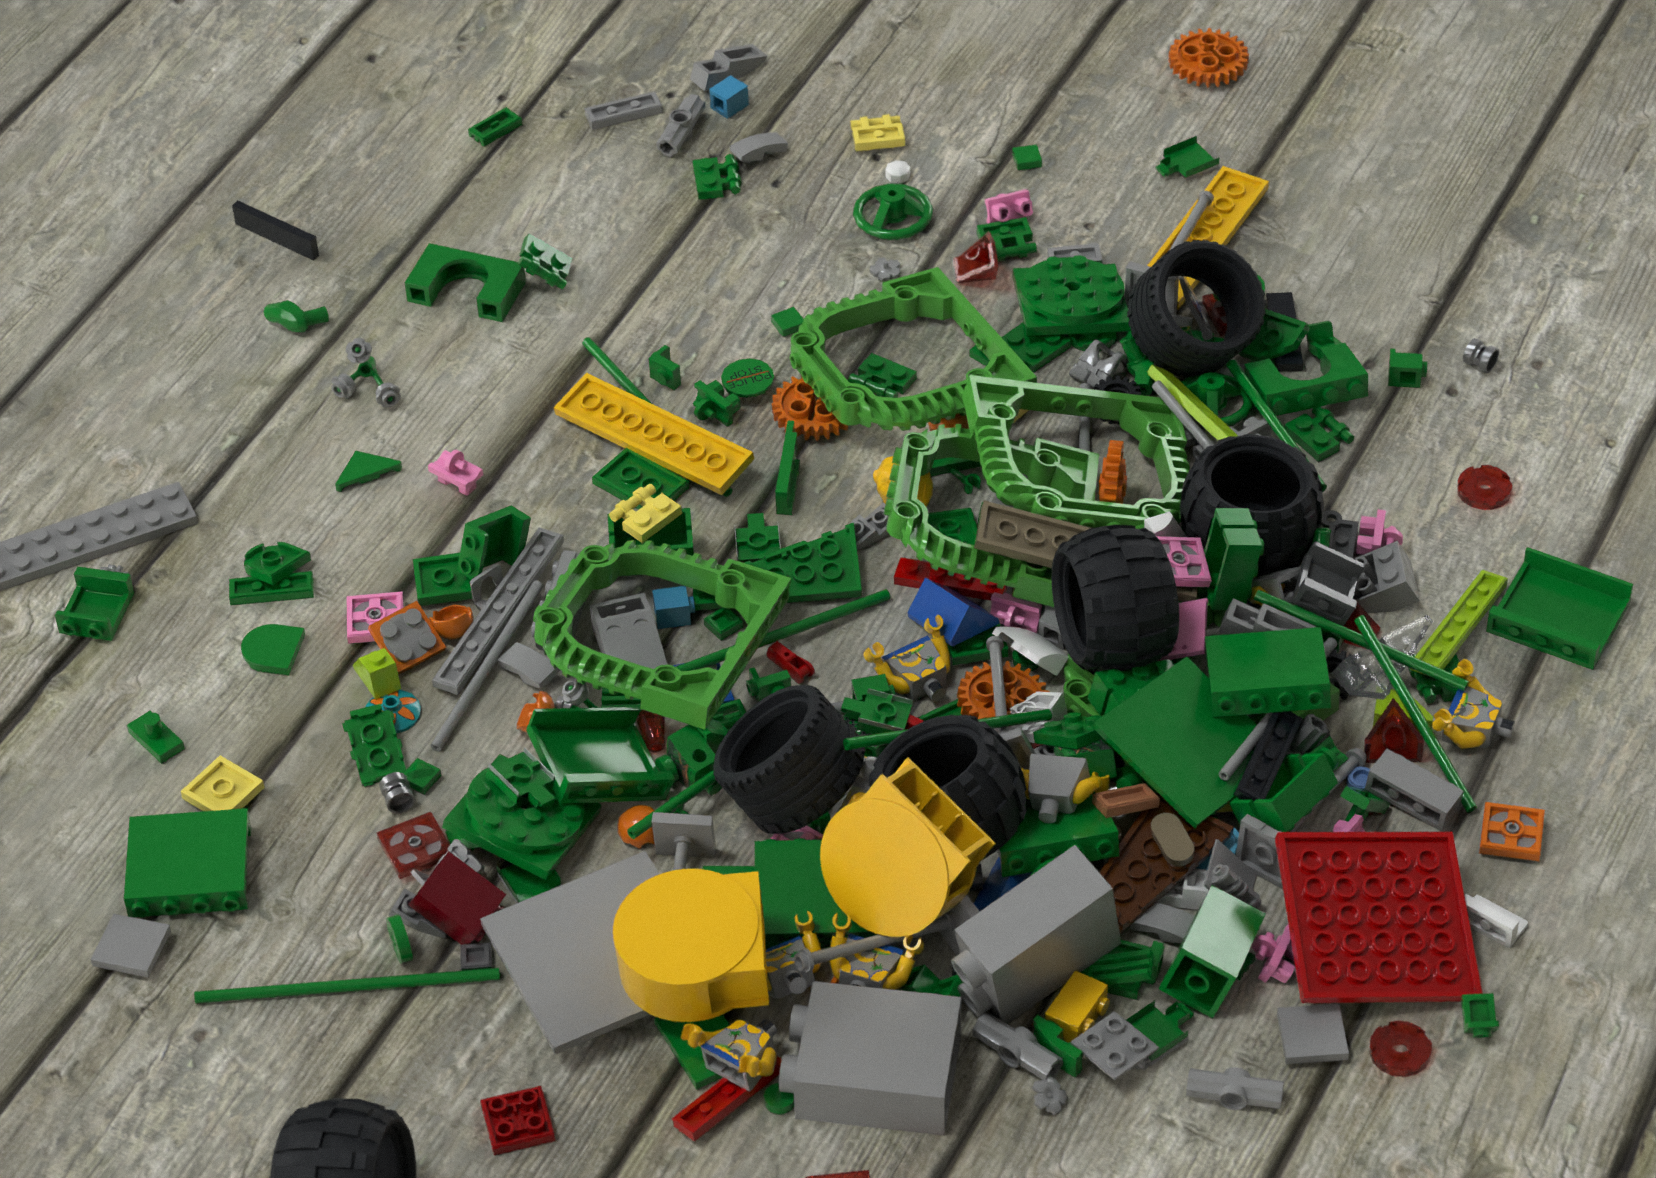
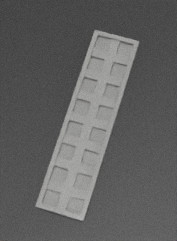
[0,482,198,591]

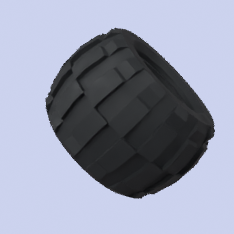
[1180,434,1324,579]
[1052,525,1179,672]
[869,715,1027,860]
[270,1098,416,1178]

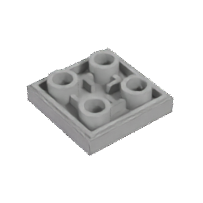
[90,914,171,978]
[1277,1004,1349,1064]

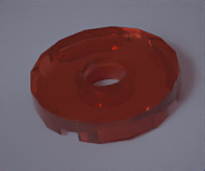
[1457,465,1513,510]
[1369,1020,1432,1077]

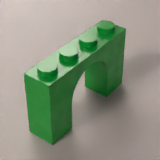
[405,243,526,323]
[1244,343,1368,416]

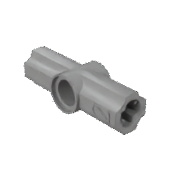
[657,94,705,157]
[972,1013,1063,1080]
[1186,1068,1284,1110]

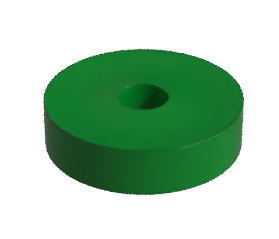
[386,914,413,964]

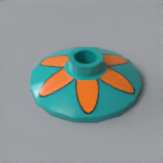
[365,690,421,734]

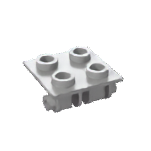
[1204,839,1262,909]
[1070,1011,1159,1080]

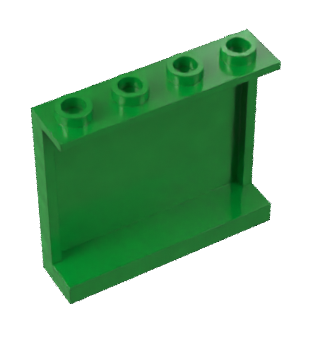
[1486,547,1633,670]
[1205,627,1331,717]
[526,707,675,804]
[997,792,1119,877]
[124,808,251,918]
[754,838,877,949]

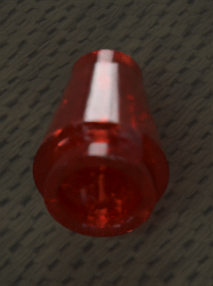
[637,710,665,752]

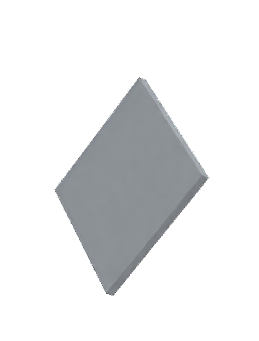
[480,851,659,1054]

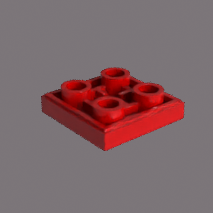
[480,1086,555,1156]

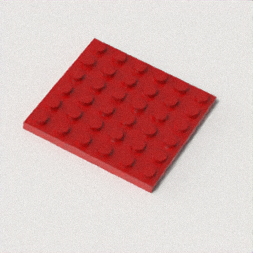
[1275,832,1483,1003]

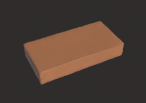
[1092,783,1160,818]

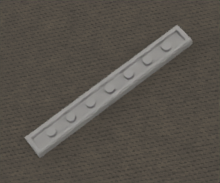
[432,527,564,695]

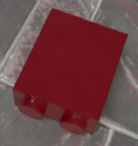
[408,851,506,945]

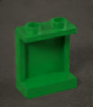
[457,505,531,580]
[55,566,134,641]

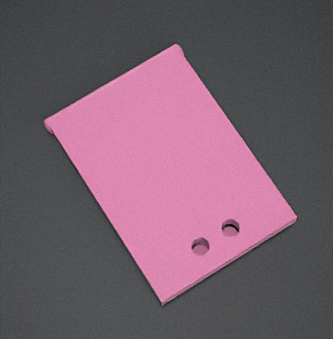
[1157,598,1208,661]

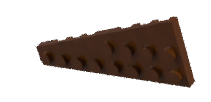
[1099,791,1233,934]

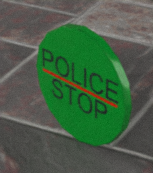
[721,358,774,398]

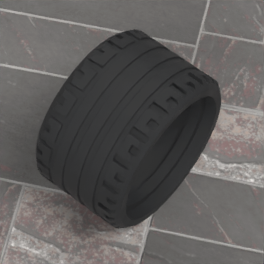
[1127,240,1266,377]
[713,685,865,834]

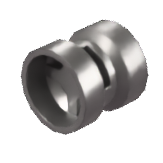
[1463,338,1500,373]
[379,772,415,813]

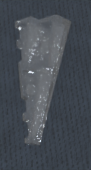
[1332,615,1433,700]

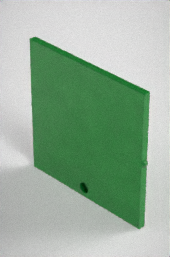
[1092,656,1257,829]

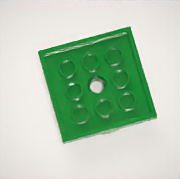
[1012,255,1131,336]
[442,754,602,880]

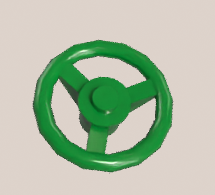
[852,183,934,240]
[1180,373,1253,427]

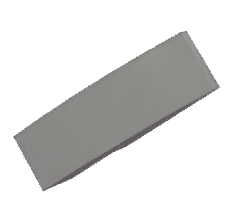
[690,44,767,91]
[1218,598,1316,635]

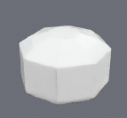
[885,160,910,184]

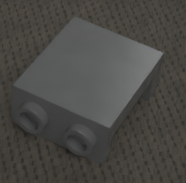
[1292,542,1365,626]

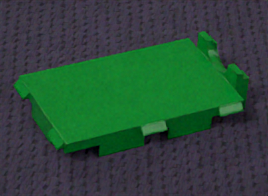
[342,704,406,787]

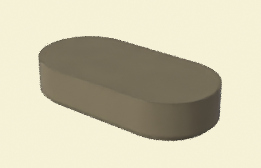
[1151,813,1194,867]

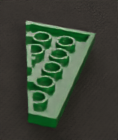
[693,522,862,611]

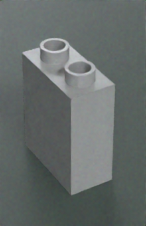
[951,845,1121,1024]
[779,981,962,1136]

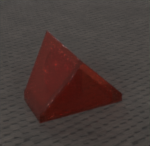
[953,231,998,283]
[1364,698,1424,763]

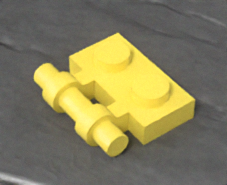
[850,114,905,151]
[609,484,682,543]

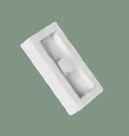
[1465,894,1528,949]

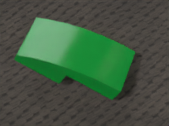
[1034,1015,1083,1078]

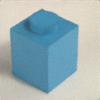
[709,75,749,119]
[652,586,695,629]

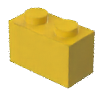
[1045,970,1110,1043]

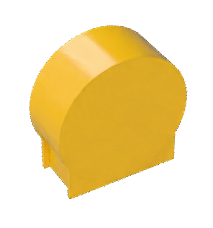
[820,757,996,937]
[613,869,769,1022]

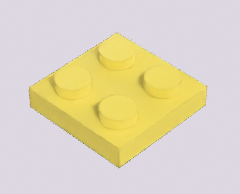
[181,755,265,811]

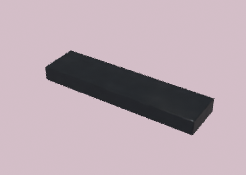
[232,201,319,261]
[1266,292,1303,371]
[1233,711,1303,802]

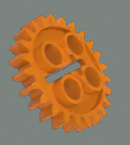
[1169,28,1249,87]
[772,375,848,441]
[1098,440,1127,504]
[957,661,1050,719]

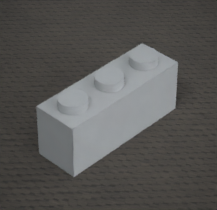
[1365,749,1464,831]

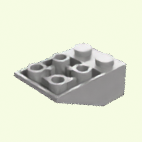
[1352,541,1420,614]
[590,593,668,669]

